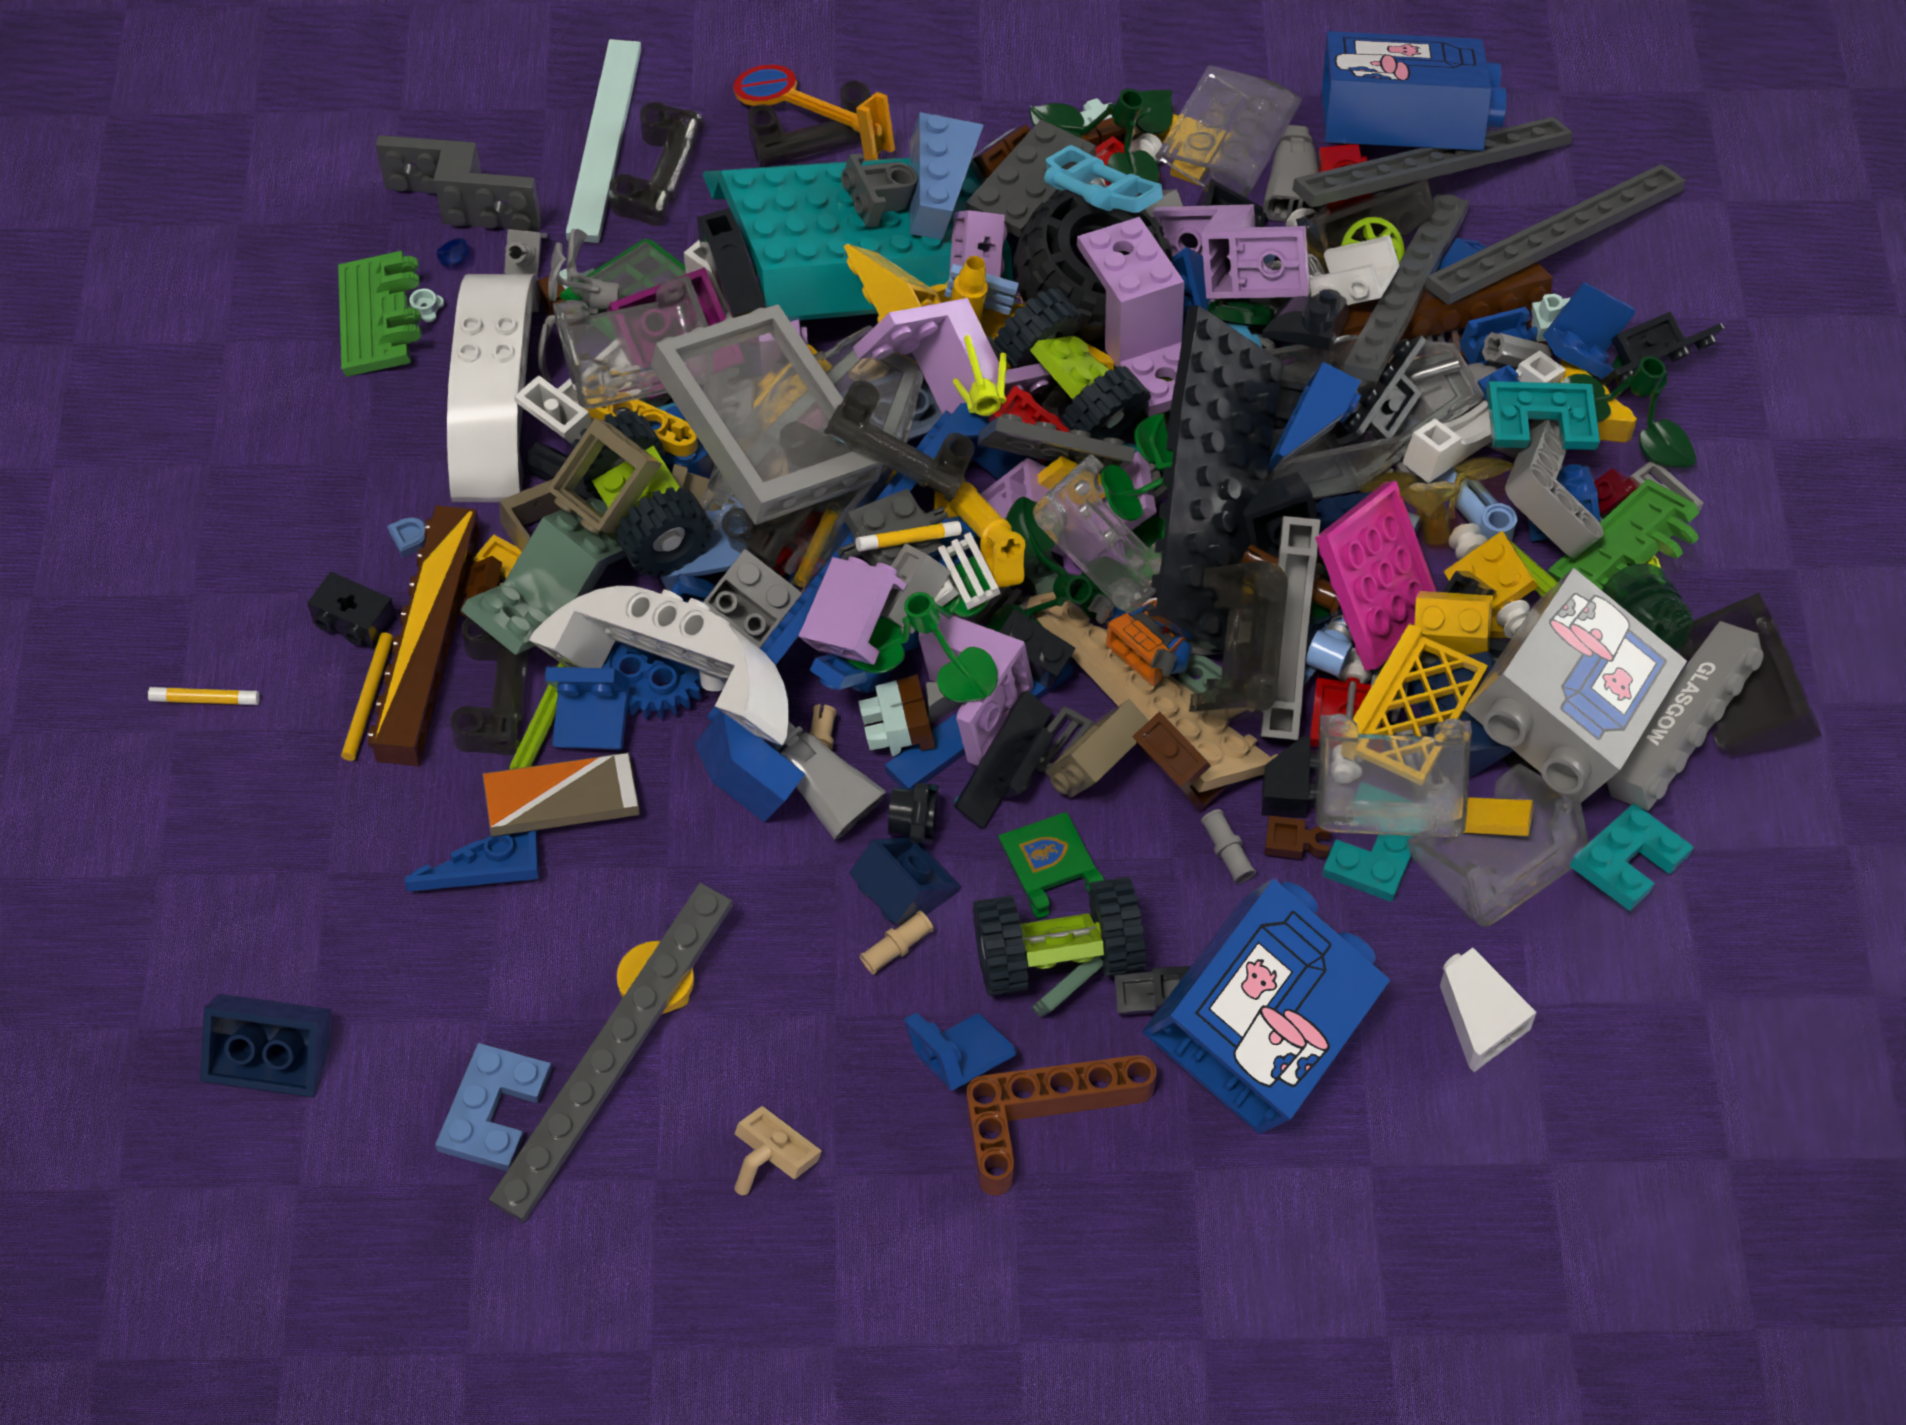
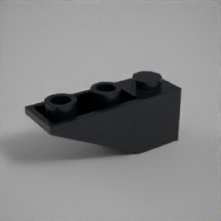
[697,208,766,318]

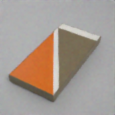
[482,752,639,837]

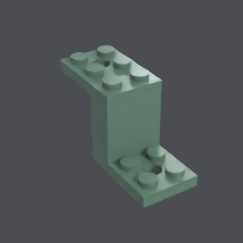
[461,497,627,655]

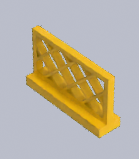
[1341,623,1488,785]

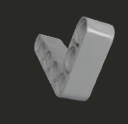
[1505,419,1603,558]

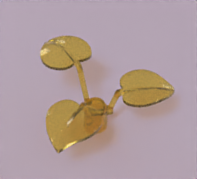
[1356,457,1514,544]

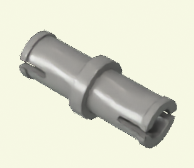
[1201,809,1256,884]

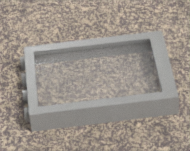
[651,304,885,525]

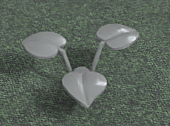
[537,229,620,381]

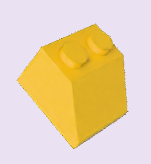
[1414,591,1493,655]

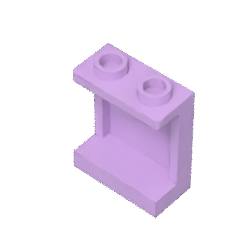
[798,556,907,665]

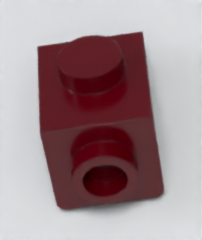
[1594,468,1640,515]

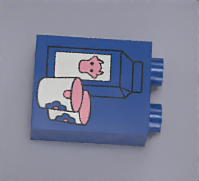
[1321,31,1506,151]
[1142,878,1390,1134]

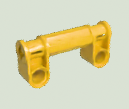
[934,468,1025,588]

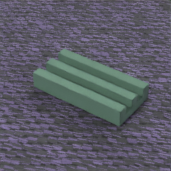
[1031,956,1103,1018]

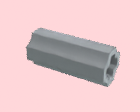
[1482,332,1552,368]

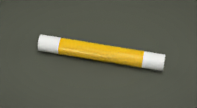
[856,521,962,552]
[148,687,259,705]

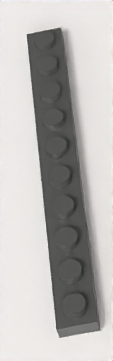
[1292,117,1573,207]
[1425,164,1686,305]
[1343,195,1469,382]
[489,883,733,1223]

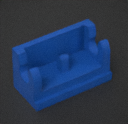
[1458,307,1538,365]

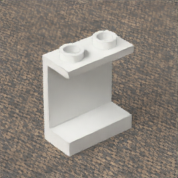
[1309,235,1400,305]

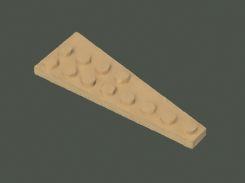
[1026,592,1277,793]

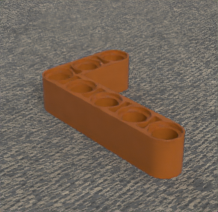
[967,1055,1156,1196]

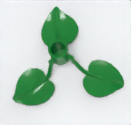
[1100,414,1173,539]
[845,556,998,703]

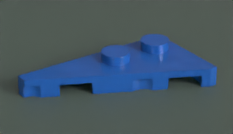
[405,830,538,892]

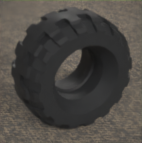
[1013,190,1173,343]

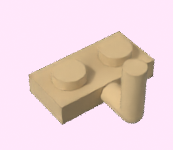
[734,1106,822,1195]

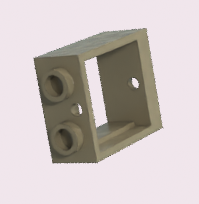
[547,418,662,534]
[499,479,562,552]
[1045,699,1149,799]

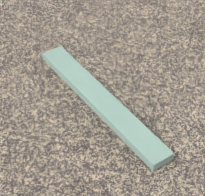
[566,39,641,243]

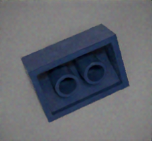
[1411,652,1514,780]
[200,994,332,1097]

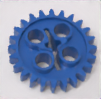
[602,641,704,719]

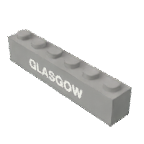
[1607,621,1763,811]

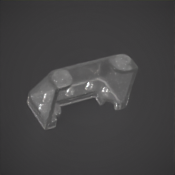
[554,276,713,409]
[1033,453,1162,612]
[1315,714,1472,837]
[1407,764,1588,927]

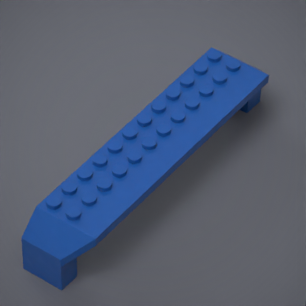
[694,403,1040,822]

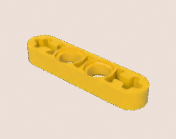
[577,381,698,457]

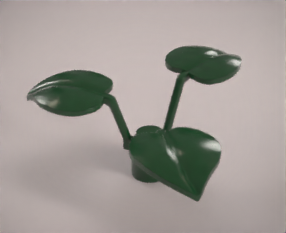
[1029,89,1173,194]
[1561,355,1696,468]
[986,496,1141,632]

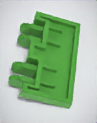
[338,251,422,377]
[1547,479,1699,606]

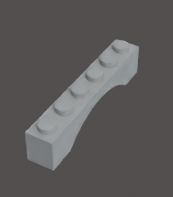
[1260,516,1320,740]

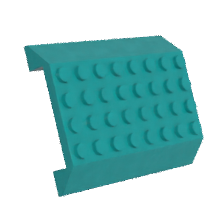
[703,157,1013,321]

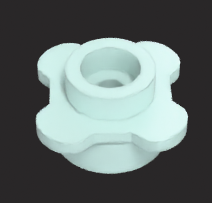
[408,289,444,322]

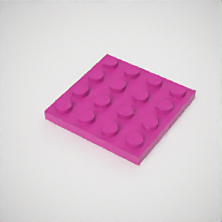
[1315,481,1437,671]

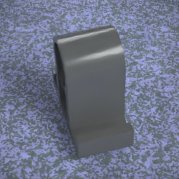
[841,153,918,227]

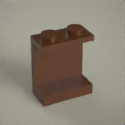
[1132,711,1227,812]

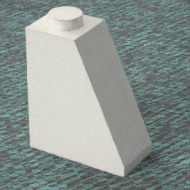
[1440,948,1536,1072]

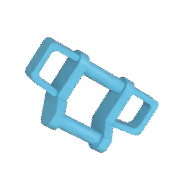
[1044,145,1163,213]

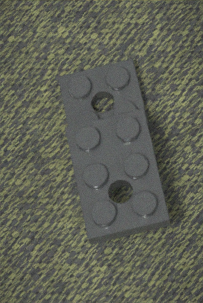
[376,135,542,232]

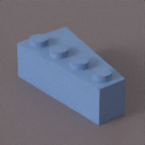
[910,112,984,240]

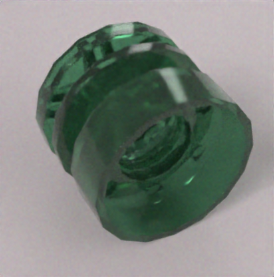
[1602,564,1693,651]

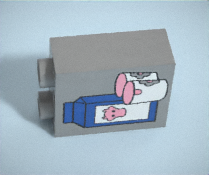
[1464,568,1687,804]

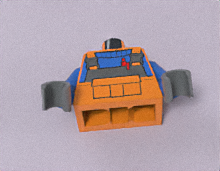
[1088,594,1192,686]

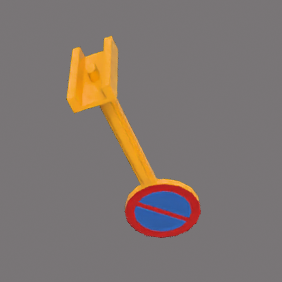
[733,64,895,160]

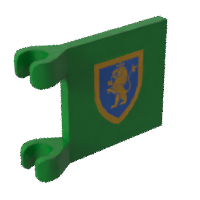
[998,812,1104,919]

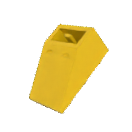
[843,244,942,323]

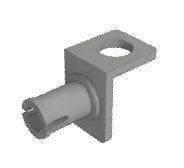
[504,229,548,276]

